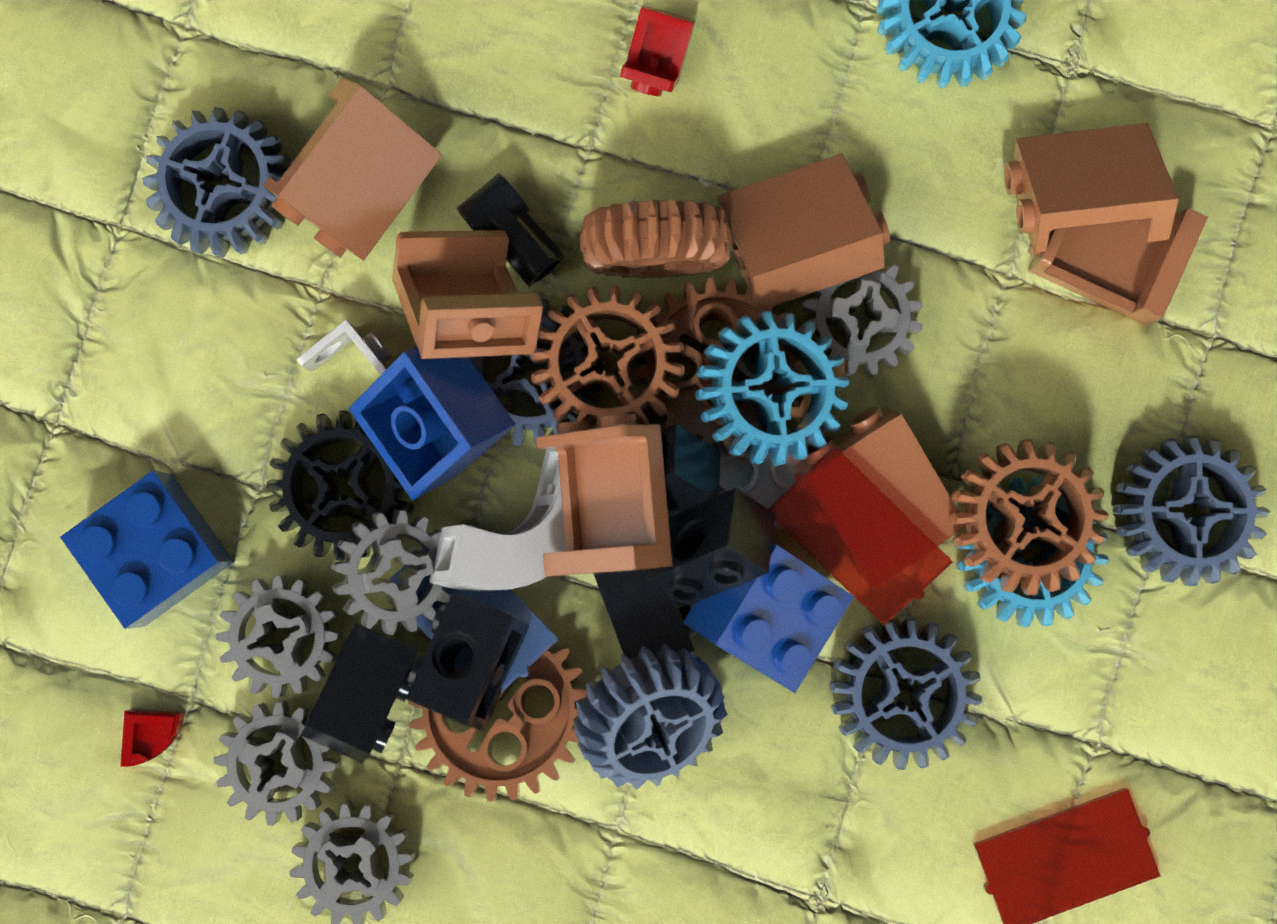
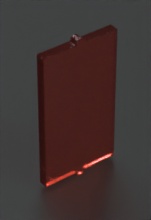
[768,445,953,626]
[973,788,1161,924]

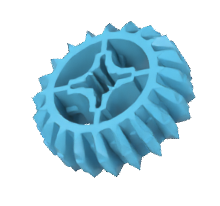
[876,0,1026,89]
[695,311,850,466]
[955,477,1109,627]

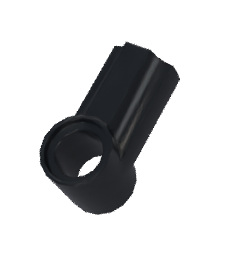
[456,173,564,288]

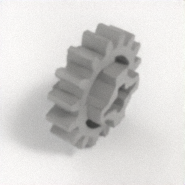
[801,265,923,377]
[331,510,450,635]
[216,576,342,698]
[213,700,340,826]
[290,800,415,924]

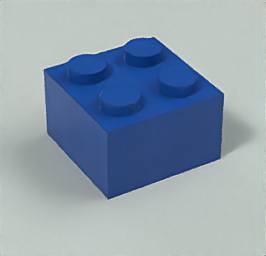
[348,346,516,501]
[60,470,234,629]
[683,542,854,693]

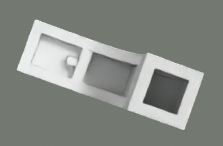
[429,449,566,591]

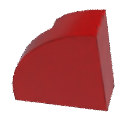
[120,709,185,767]

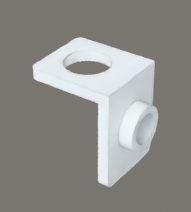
[297,320,392,376]

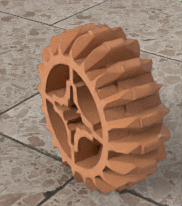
[580,199,732,279]
[530,286,685,429]
[949,439,1109,595]

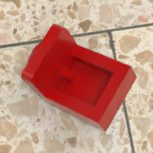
[620,5,696,96]

